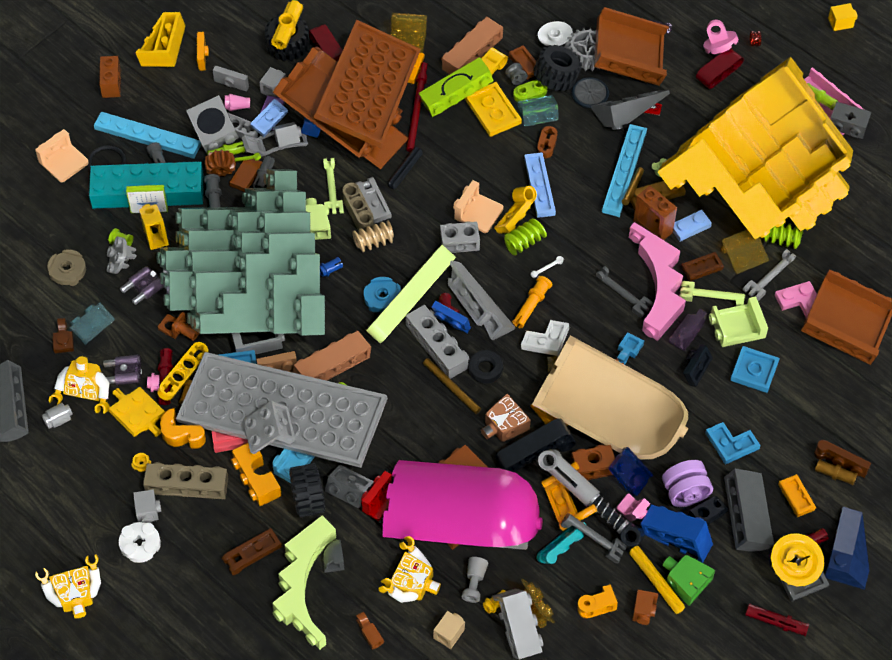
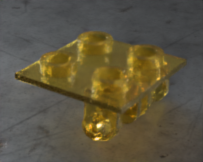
[721,230,769,275]
[521,579,555,628]

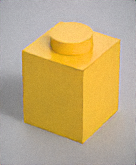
[828,3,857,31]

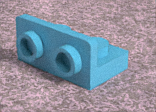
[272,449,315,483]

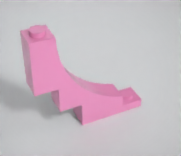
[629,222,686,341]

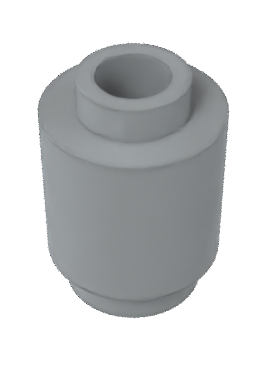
[41,403,73,429]

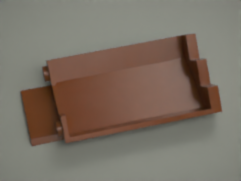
[273,47,408,169]

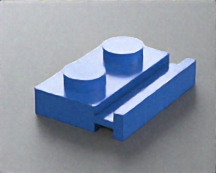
[432,301,471,333]

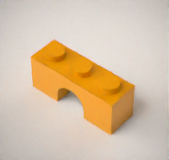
[231,443,281,506]

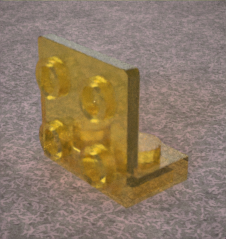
[391,13,427,53]

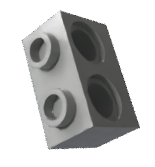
[440,222,480,253]

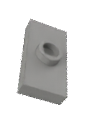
[213,66,249,91]

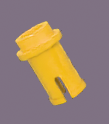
[483,590,506,614]

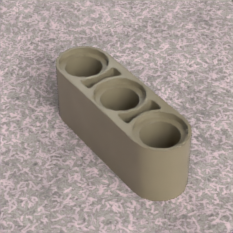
[343,183,374,231]

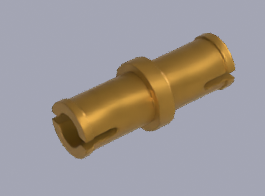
[815,459,858,485]

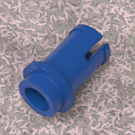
[320,257,343,277]

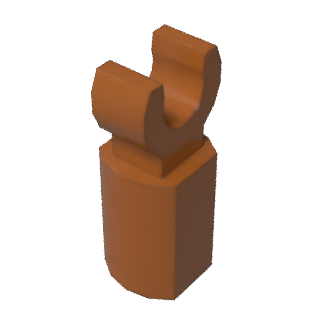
[356,612,384,649]

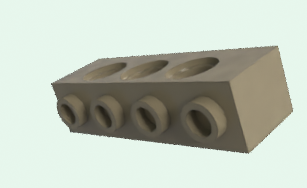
[143,462,228,499]

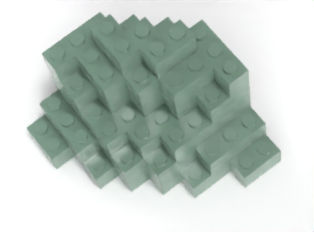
[157,169,325,336]

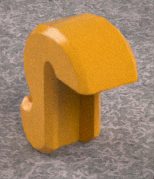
[160,408,206,449]

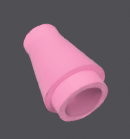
[224,94,250,111]

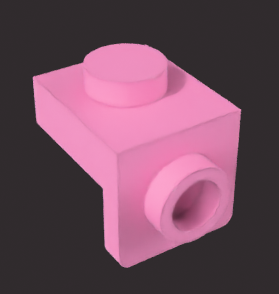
[616,494,650,522]

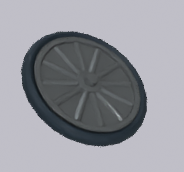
[572,77,609,108]

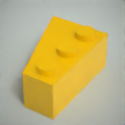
[135,12,185,67]

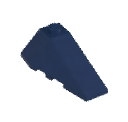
[825,507,869,589]

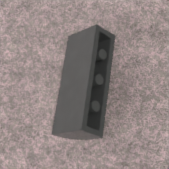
[0,360,29,442]
[724,468,774,552]

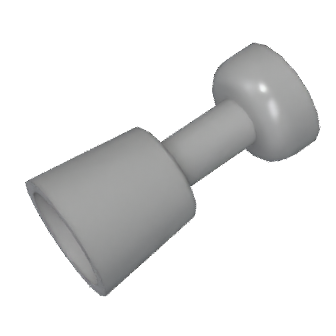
[462,557,488,603]

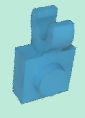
[617,332,644,365]

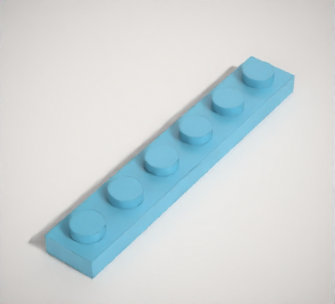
[94,112,201,159]
[602,124,647,217]

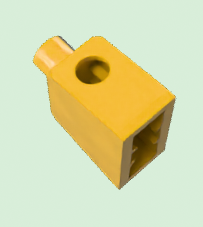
[139,204,169,250]

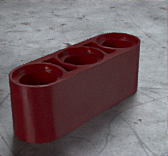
[309,24,343,62]
[696,48,744,89]

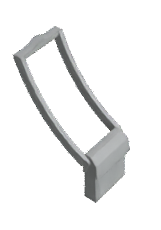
[242,127,308,157]

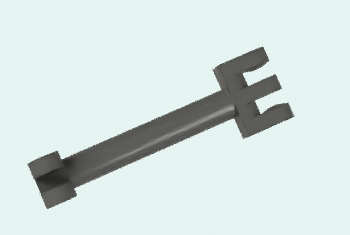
[596,266,654,318]
[561,513,627,563]

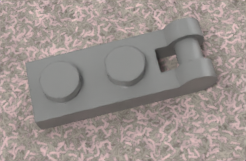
[355,177,391,224]

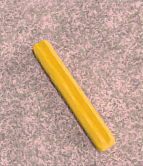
[629,546,685,614]

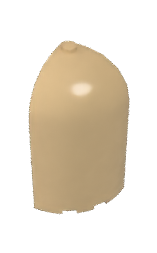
[532,335,688,460]

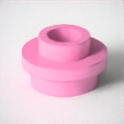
[147,373,159,392]

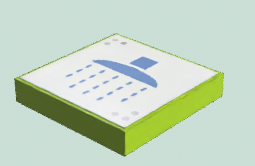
[126,185,168,213]

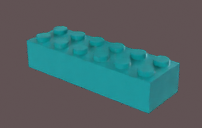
[89,162,203,209]

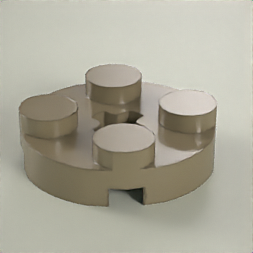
[47,250,86,286]

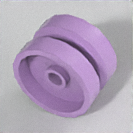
[662,460,713,507]

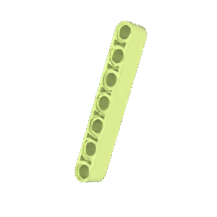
[366,245,456,344]

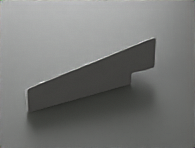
[448,260,515,340]

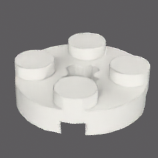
[119,522,161,563]

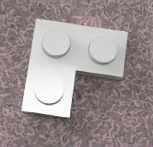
[521,320,569,356]

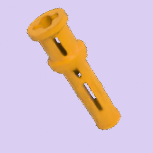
[512,276,552,328]

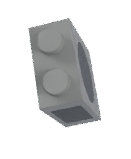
[186,95,239,153]

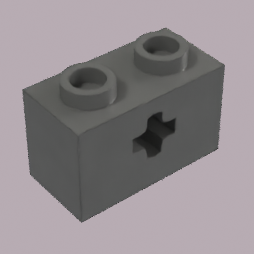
[830,102,871,139]

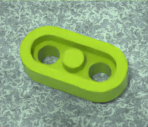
[513,80,547,104]

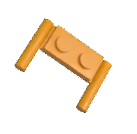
[542,462,597,531]

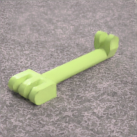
[323,158,344,215]
[679,281,745,306]

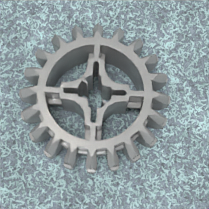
[564,27,600,72]

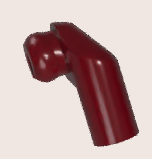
[439,293,460,313]

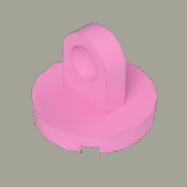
[703,20,739,54]

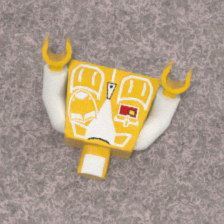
[49,356,110,414]
[379,536,441,603]
[35,554,101,618]

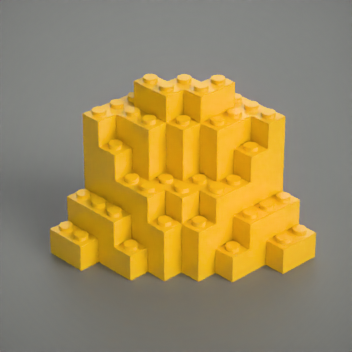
[658,57,853,240]

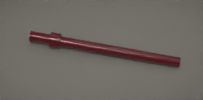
[406,62,428,152]

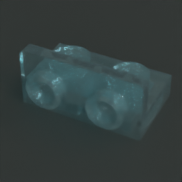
[518,95,559,126]
[69,303,115,345]

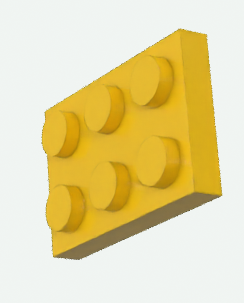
[465,82,522,137]

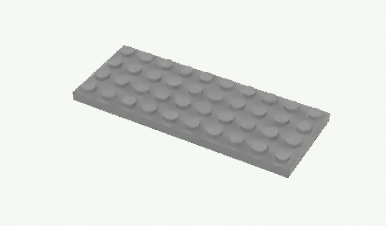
[176,352,388,468]

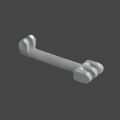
[743,249,796,301]

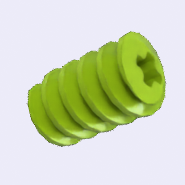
[504,219,547,256]
[764,223,803,249]

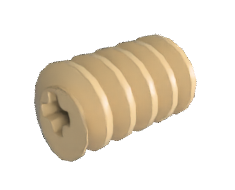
[352,220,394,252]

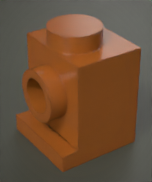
[632,590,658,625]

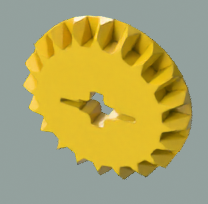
[770,534,824,587]

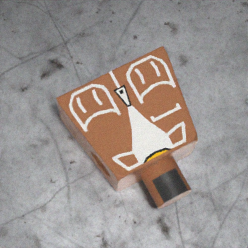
[481,394,531,442]

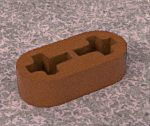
[537,126,557,158]

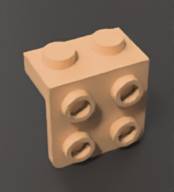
[35,129,89,182]
[453,180,503,233]

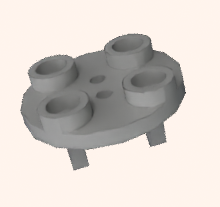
[107,236,136,274]

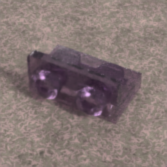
[669,309,707,351]

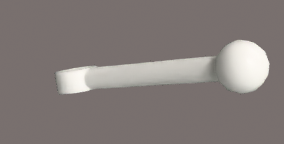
[530,256,564,278]

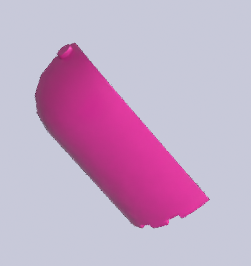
[383,460,543,547]

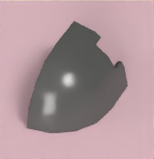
[323,539,344,573]

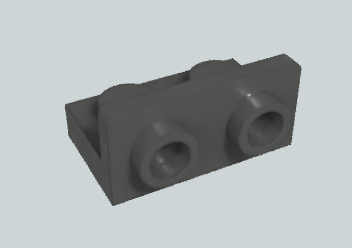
[325,465,374,508]

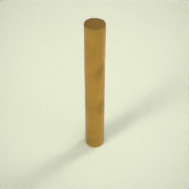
[622,167,644,205]

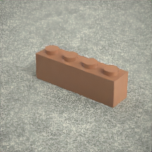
[442,17,503,74]
[293,331,371,381]

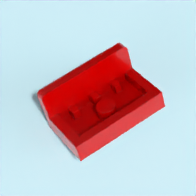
[361,471,392,521]

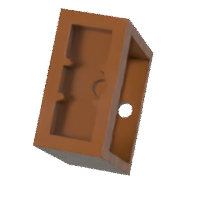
[633,186,677,240]

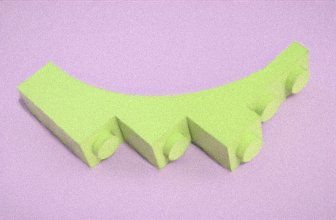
[272,515,336,649]

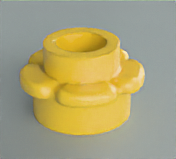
[132,453,151,472]

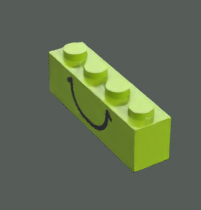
[419,57,494,117]

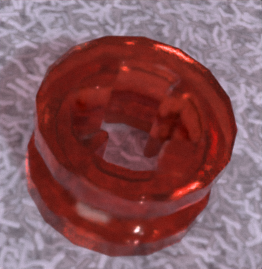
[749,30,761,46]

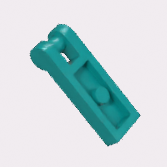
[537,522,586,564]

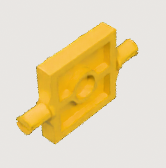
[109,387,165,437]

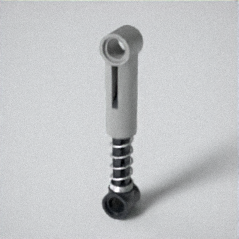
[538,449,645,547]

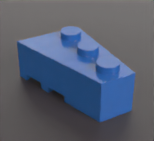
[641,505,713,563]

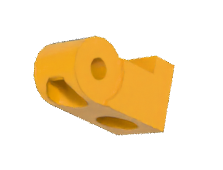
[577,584,618,618]

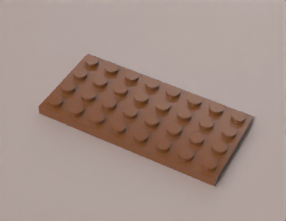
[314,19,421,148]

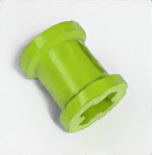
[108,228,133,246]

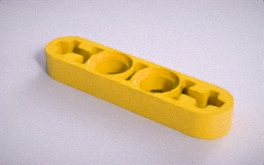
[157,342,208,401]

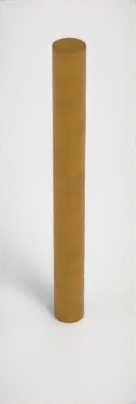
[423,358,481,414]

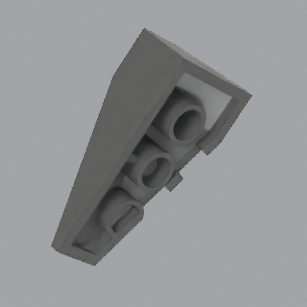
[591,90,670,130]

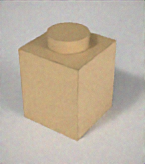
[433,611,465,649]

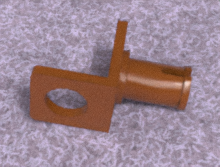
[158,312,199,341]

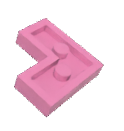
[774,281,817,318]

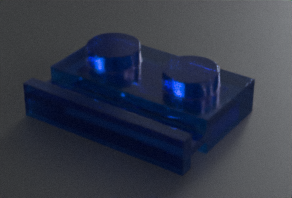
[608,447,653,496]

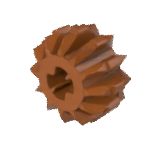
[205,149,236,176]

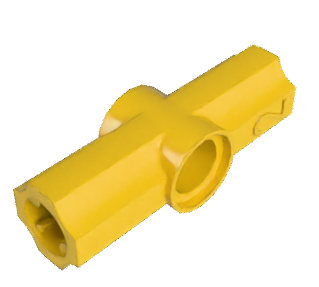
[271,0,303,50]

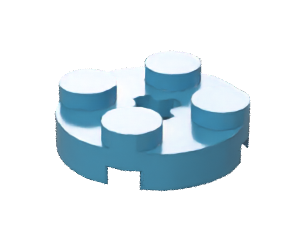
[364,277,401,313]

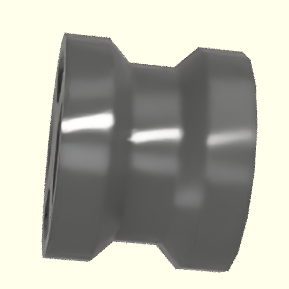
[506,63,528,85]

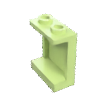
[709,297,768,347]

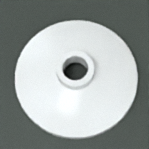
[538,21,573,46]

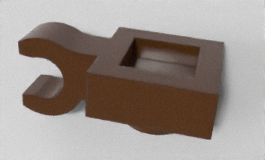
[53,318,74,353]

